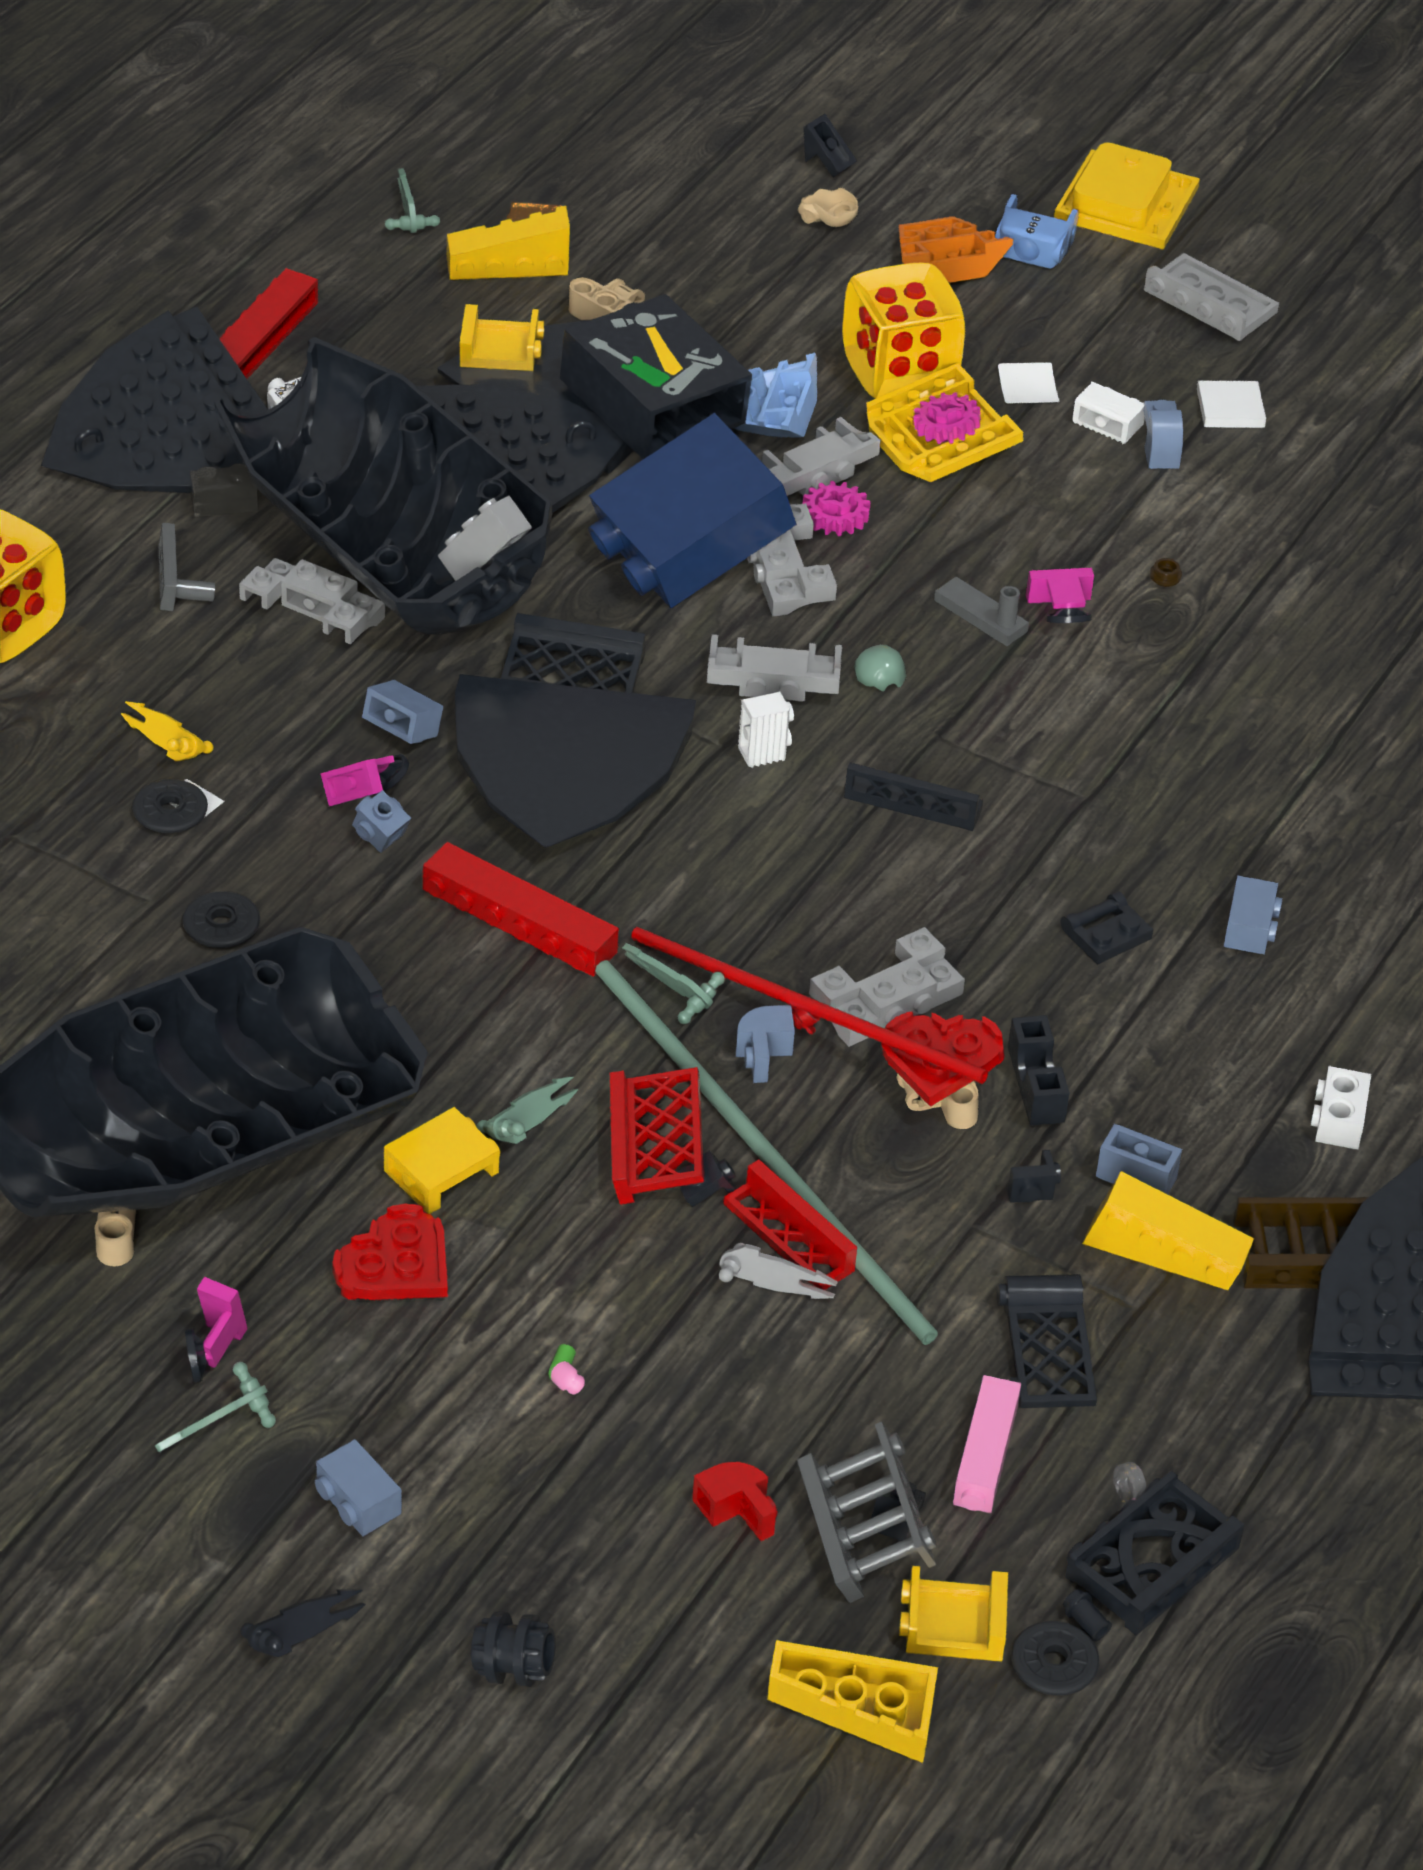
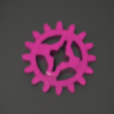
[913,392,981,444]
[802,481,870,536]

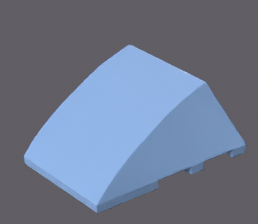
[734,353,817,437]

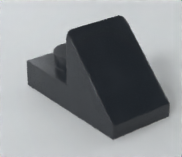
[803,114,857,177]

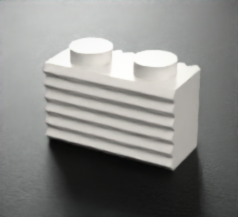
[1073,382,1145,444]
[738,692,794,768]

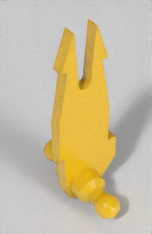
[121,702,213,761]

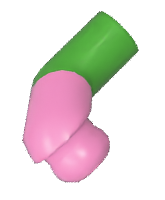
[549,1344,585,1395]

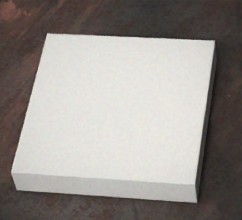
[1197,381,1266,428]

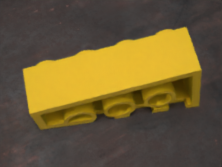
[447,206,570,280]
[1082,1171,1254,1290]
[767,1640,938,1763]

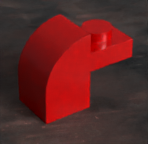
[692,1462,778,1541]

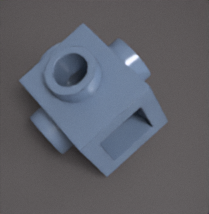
[352,790,411,853]

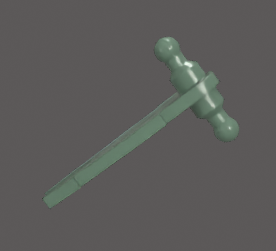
[385,169,440,233]
[622,943,725,1024]
[476,1076,578,1144]
[155,1361,276,1452]

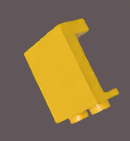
[460,304,544,371]
[384,1107,500,1214]
[899,1566,1008,1661]

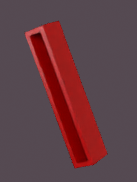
[219,268,318,379]
[423,842,619,977]

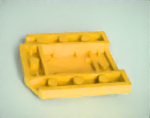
[866,363,1023,482]

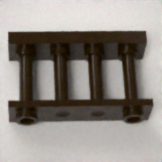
[1233,1197,1369,1288]

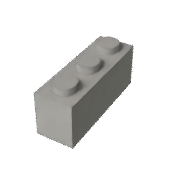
[438,496,532,581]

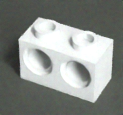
[1311,1066,1371,1150]

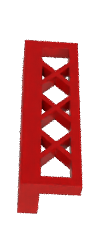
[724,1159,857,1290]

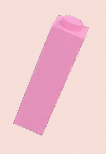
[953,1375,1021,1513]

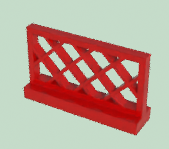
[610,1067,704,1205]

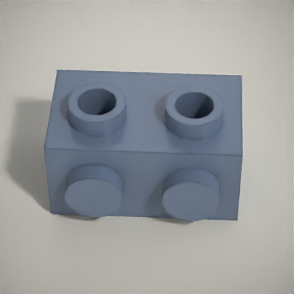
[362,680,443,744]
[1224,875,1283,955]
[1096,1123,1182,1195]
[315,1439,402,1536]

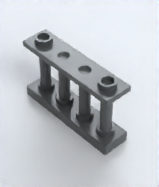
[797,1421,937,1603]

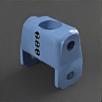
[995,194,1078,268]

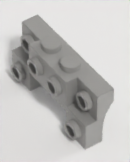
[762,417,880,496]
[747,504,837,616]
[239,558,385,644]
[707,635,842,701]
[809,927,965,1047]

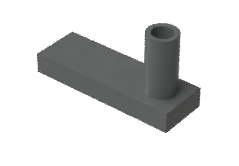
[158,523,215,611]
[934,577,1029,646]

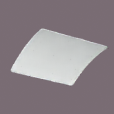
[998,363,1059,403]

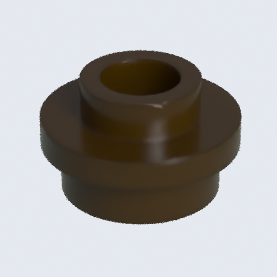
[1150,558,1182,587]

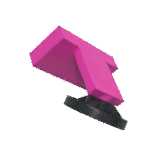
[1026,568,1094,623]
[321,754,409,806]
[185,1277,248,1383]

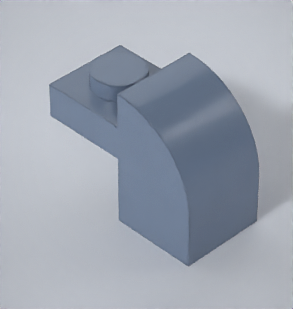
[1143,400,1183,469]
[736,1005,795,1083]

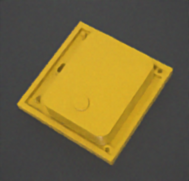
[1054,143,1200,250]

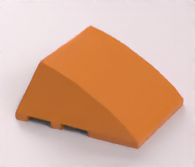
[899,217,1013,283]

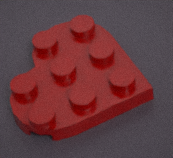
[882,1011,1004,1107]
[333,1203,448,1300]

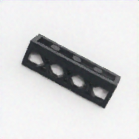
[844,762,983,831]

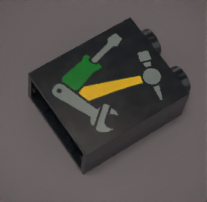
[560,294,752,459]

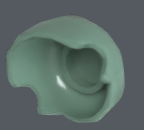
[854,645,906,691]

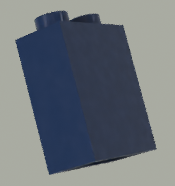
[588,413,797,608]

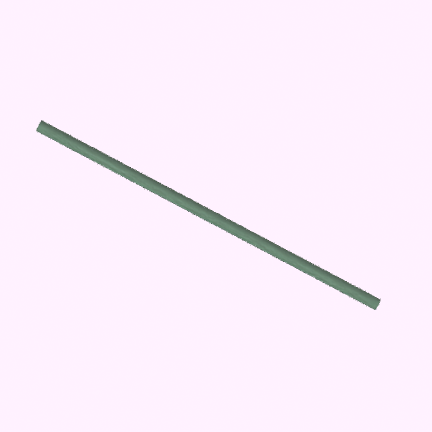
[595,960,938,1345]

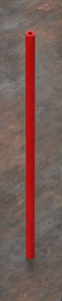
[631,927,988,1084]

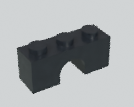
[1008,1015,1070,1125]

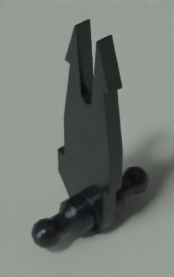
[241,1588,366,1657]

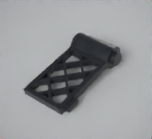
[997,1274,1097,1408]

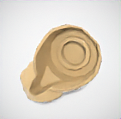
[798,188,858,227]

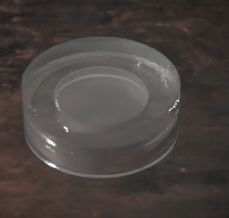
[1113,1462,1146,1503]

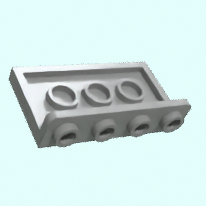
[1144,253,1279,341]

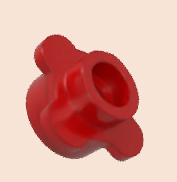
[791,1005,820,1034]

